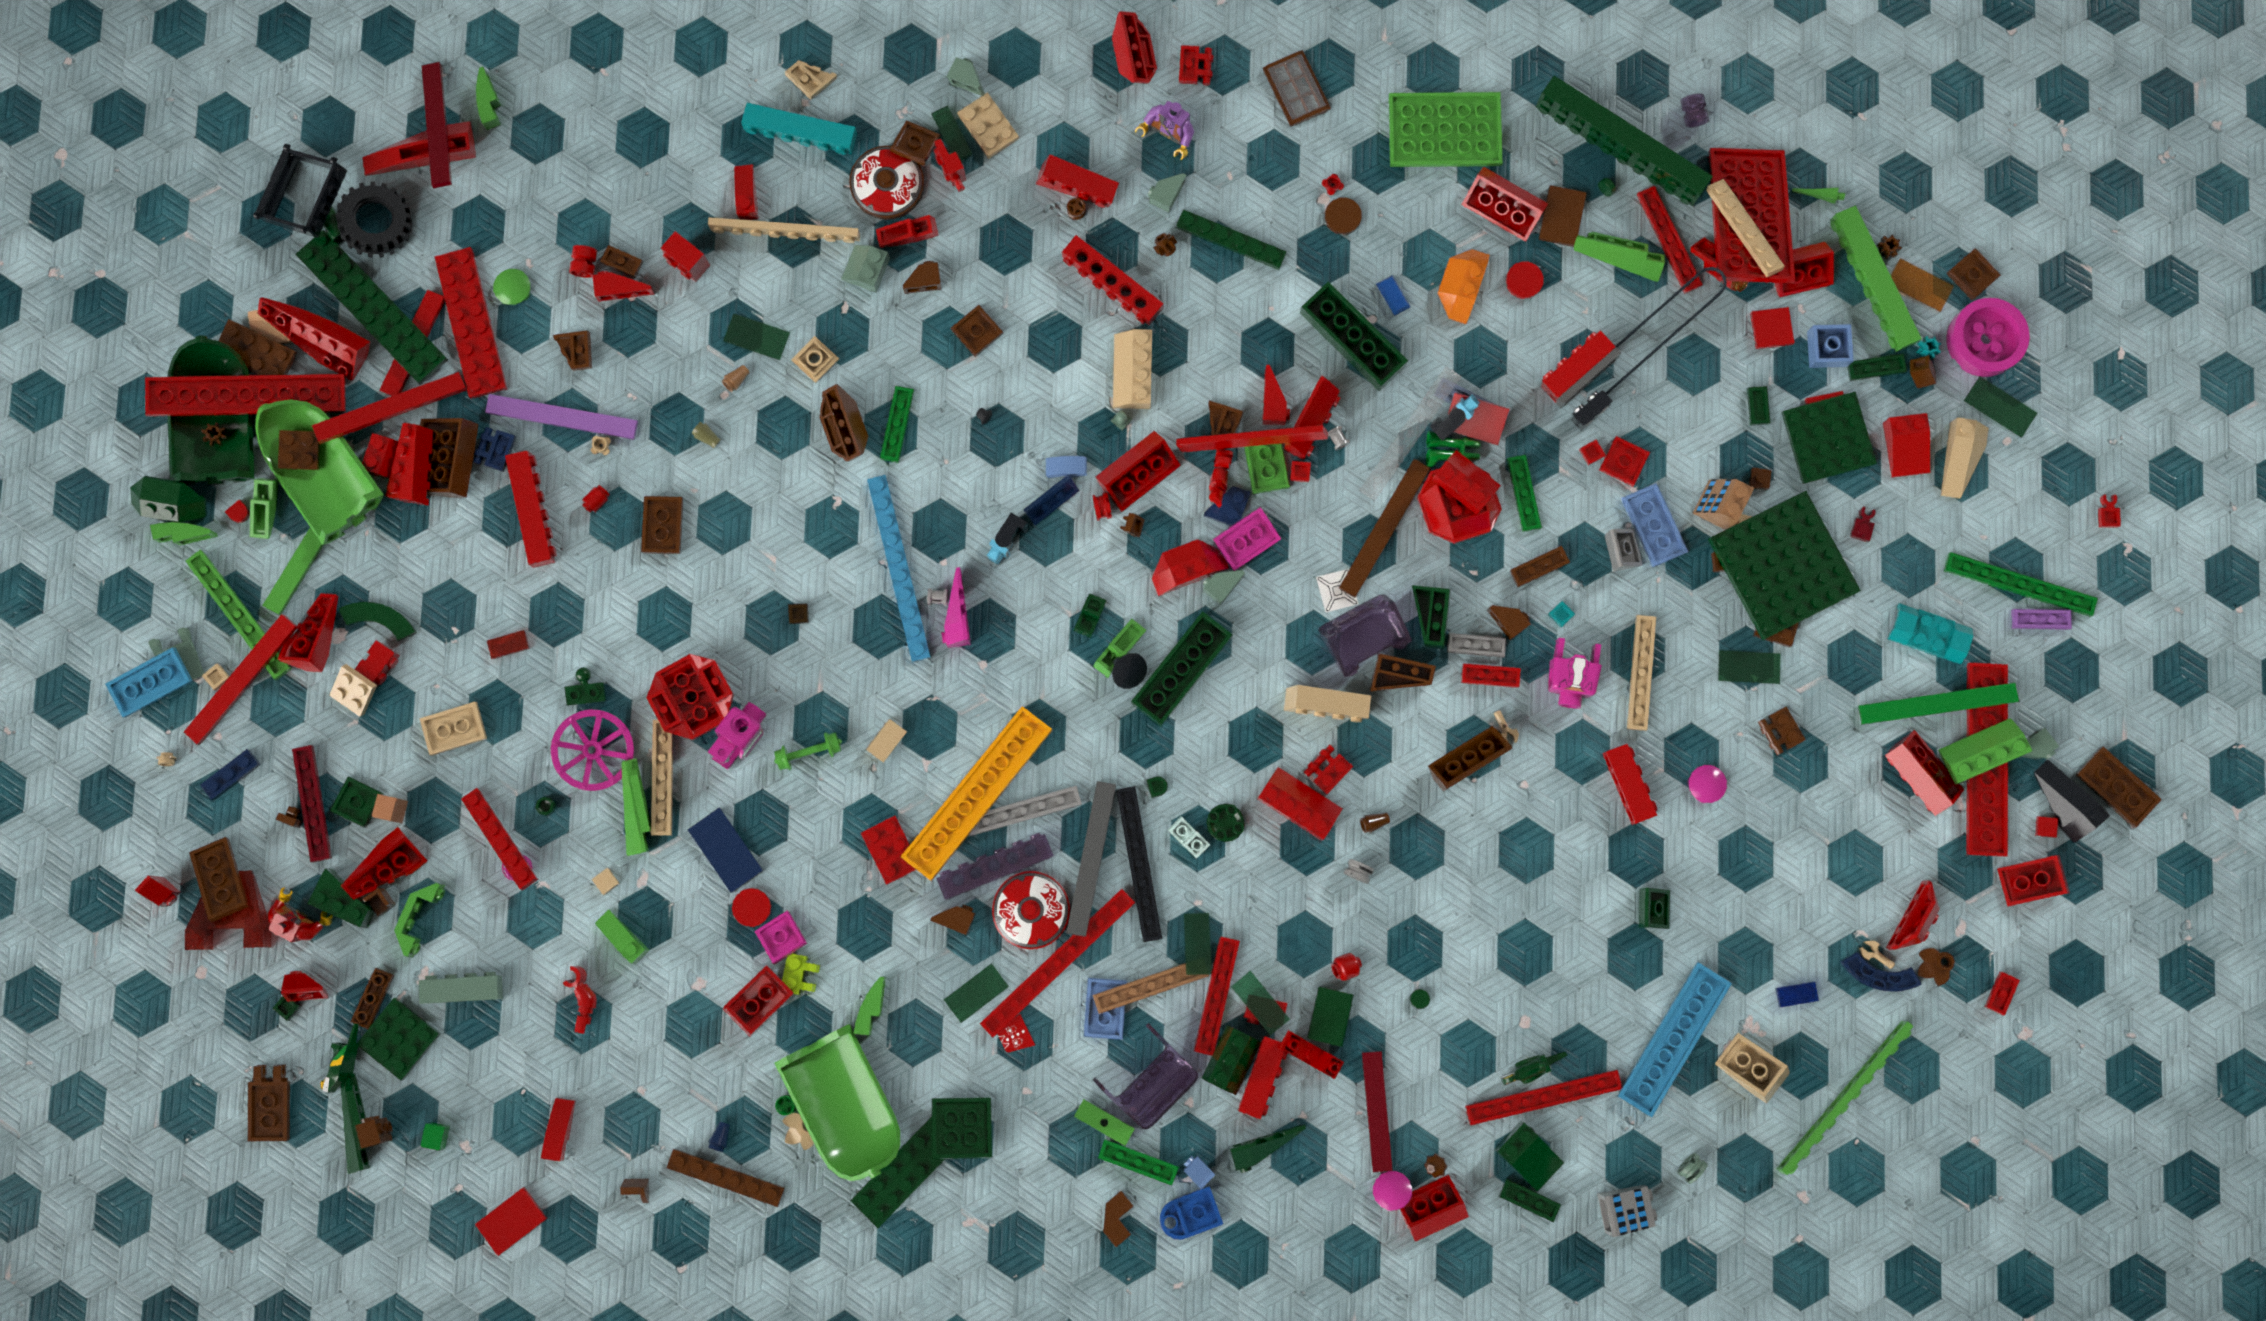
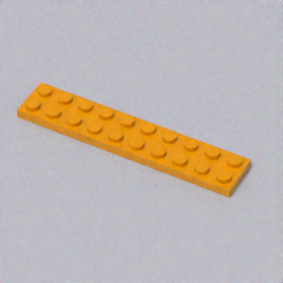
[901,706,1053,882]

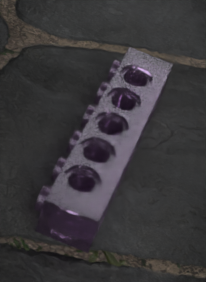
[936,832,1054,900]

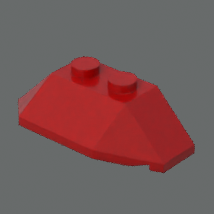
[1112,11,1157,84]
[1152,539,1229,597]
[1886,880,1940,950]

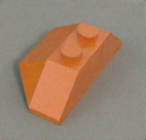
[1437,249,1490,324]

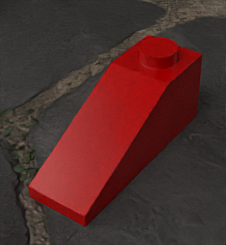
[734,164,759,220]
[592,271,655,302]
[1262,365,1290,426]

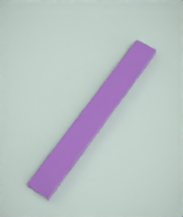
[485,394,638,440]

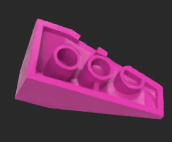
[941,567,971,648]

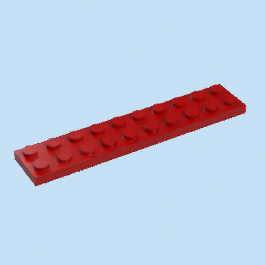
[145,374,346,416]
[1966,663,2008,857]

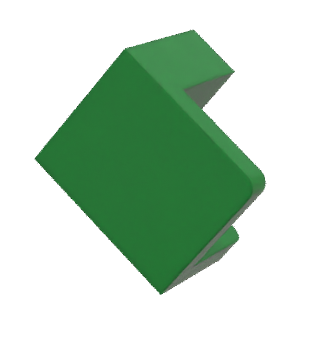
[421,1122,450,1151]

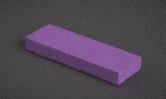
[2011,609,2072,630]

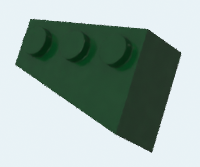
[1412,585,1451,649]
[307,868,375,928]

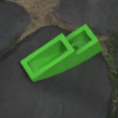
[476,66,501,130]
[250,478,279,539]
[150,522,218,546]
[1093,619,1146,678]
[853,977,886,1035]

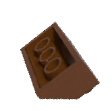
[1428,726,1513,791]

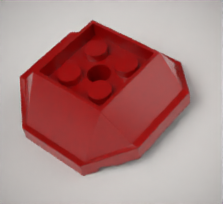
[1417,466,1502,544]
[646,654,734,740]

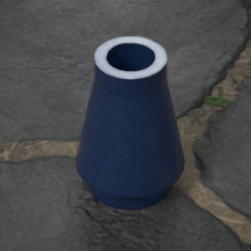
[708,1121,730,1152]

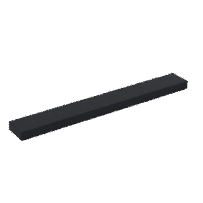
[1116,786,1162,943]

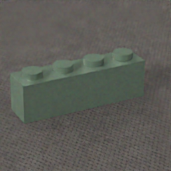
[419,972,503,1004]

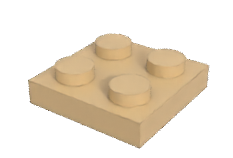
[329,664,377,717]

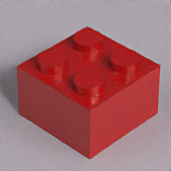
[661,231,710,282]

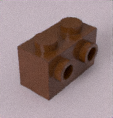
[355,1115,393,1149]

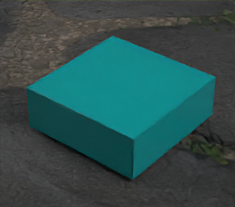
[1548,601,1575,628]

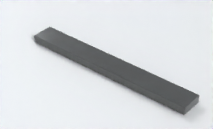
[1067,781,1116,937]

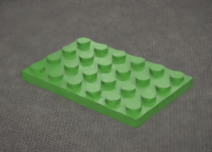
[1388,92,1503,167]

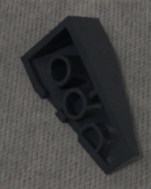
[2033,760,2110,843]

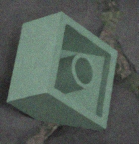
[841,245,890,293]

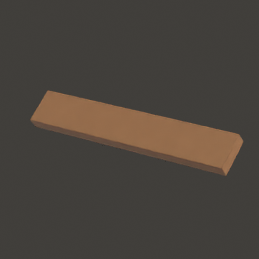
[1092,957,1210,1014]

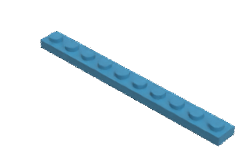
[867,475,931,662]

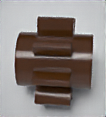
[1153,233,1177,257]
[1876,234,1902,259]
[202,422,227,447]

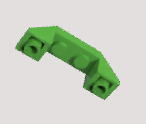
[394,883,445,957]

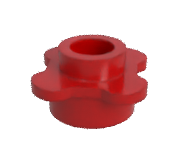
[1322,174,1344,196]

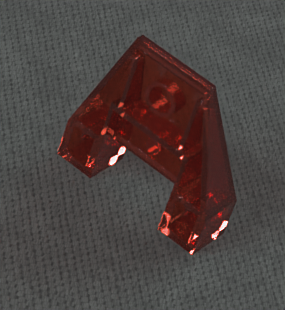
[185,870,272,951]

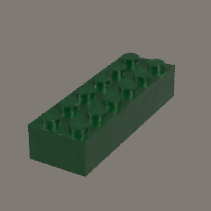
[1300,282,1408,392]
[1131,611,1233,727]

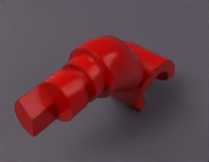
[1209,449,1233,508]
[563,966,597,1034]

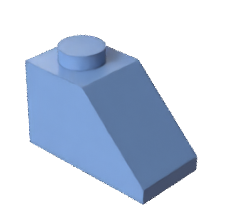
[1183,1156,1215,1189]

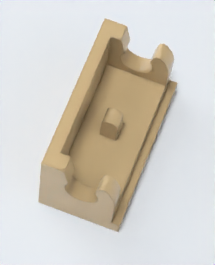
[866,719,907,763]

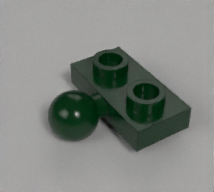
[564,667,606,706]

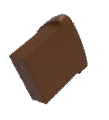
[620,1178,649,1203]

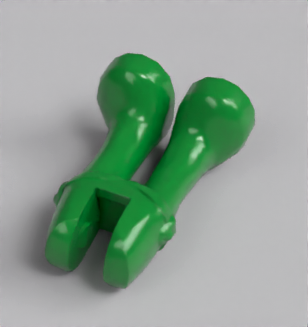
[1426,431,1481,467]

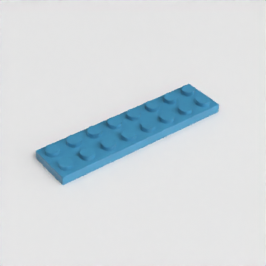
[1617,962,1732,1117]

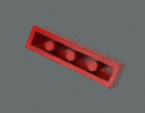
[1602,744,1658,825]
[1238,1036,1288,1120]

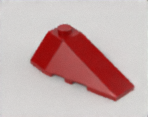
[278,593,338,672]
[341,827,428,900]

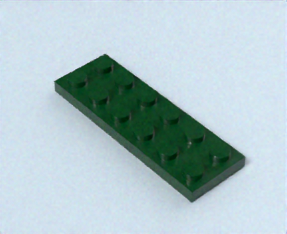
[850,1116,945,1228]

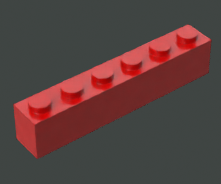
[505,450,557,568]

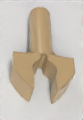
[1494,710,1519,743]
[1859,941,1895,969]

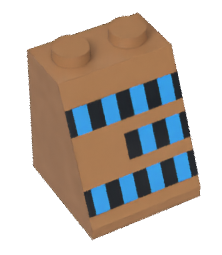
[1693,479,1754,530]

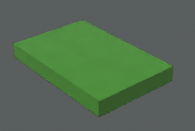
[1244,443,1290,494]

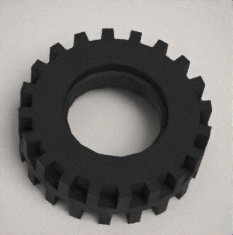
[336,181,412,258]

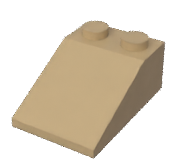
[1715,1033,1790,1104]

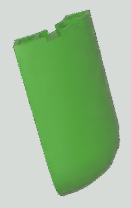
[255,399,384,545]
[774,1024,900,1181]

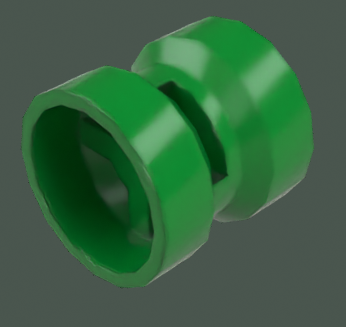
[775,1095,797,1116]

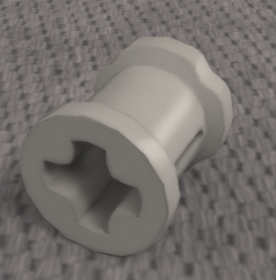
[1328,426,1350,451]
[927,588,948,606]

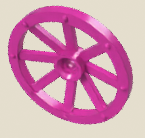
[550,710,634,791]

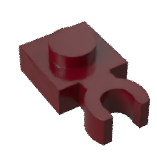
[1850,506,1876,543]

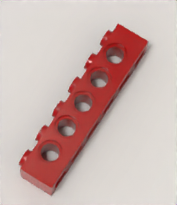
[1062,235,1164,326]

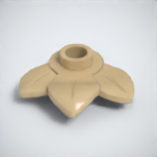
[782,1113,814,1150]

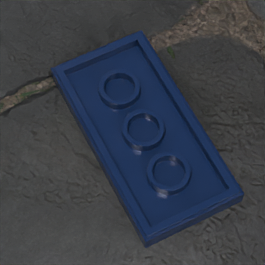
[687,807,764,893]

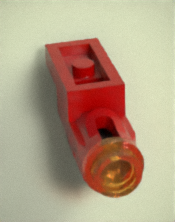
[1690,237,1748,292]

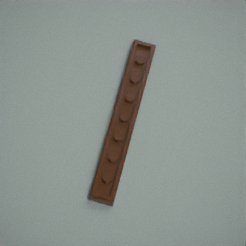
[1338,459,1430,598]

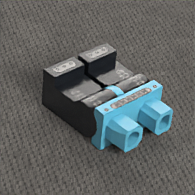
[1430,394,1480,441]
[987,512,1029,565]

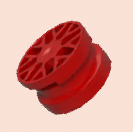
[1092,492,1112,521]

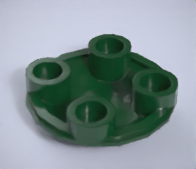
[1206,804,1245,842]

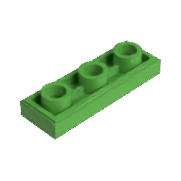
[1074,1099,1135,1146]

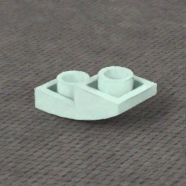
[1167,816,1210,859]

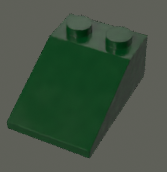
[1494,1121,1564,1192]

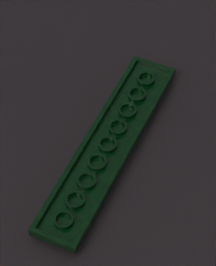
[295,230,448,385]

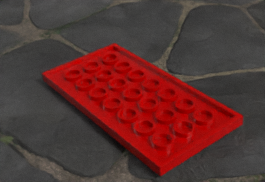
[1708,148,1795,283]

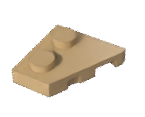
[785,60,837,100]

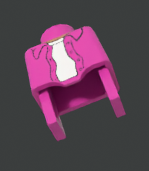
[1548,638,1602,709]
[708,702,767,770]

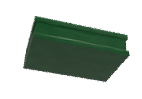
[1307,987,1354,1047]

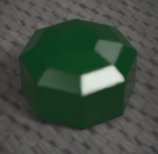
[535,797,556,816]

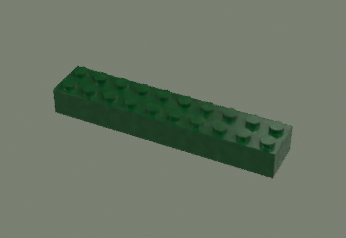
[1536,75,1713,206]

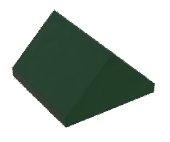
[1639,888,1670,929]

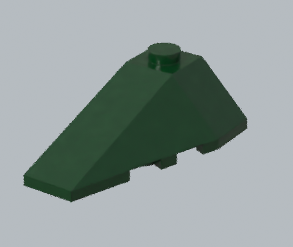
[1229,1124,1306,1173]

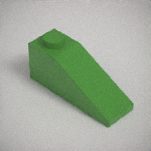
[595,909,649,964]

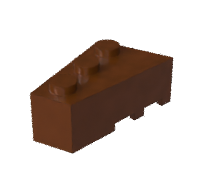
[1369,653,1436,691]

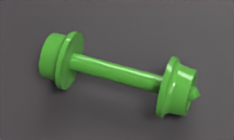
[774,732,842,770]

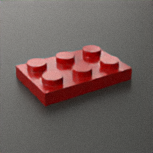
[861,816,916,885]

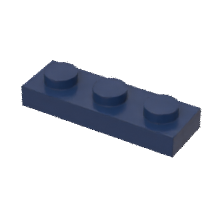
[1023,475,1079,525]
[200,749,261,800]

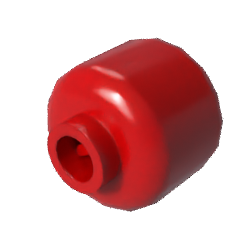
[1331,953,1362,981]

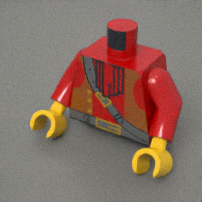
[268,887,333,942]

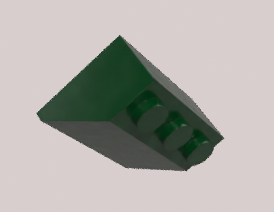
[1202,1025,1261,1095]

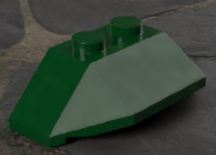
[130,476,207,522]

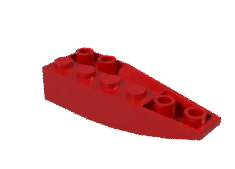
[362,121,476,176]
[257,297,370,381]

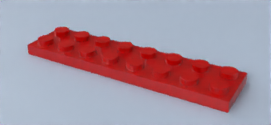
[434,247,507,399]

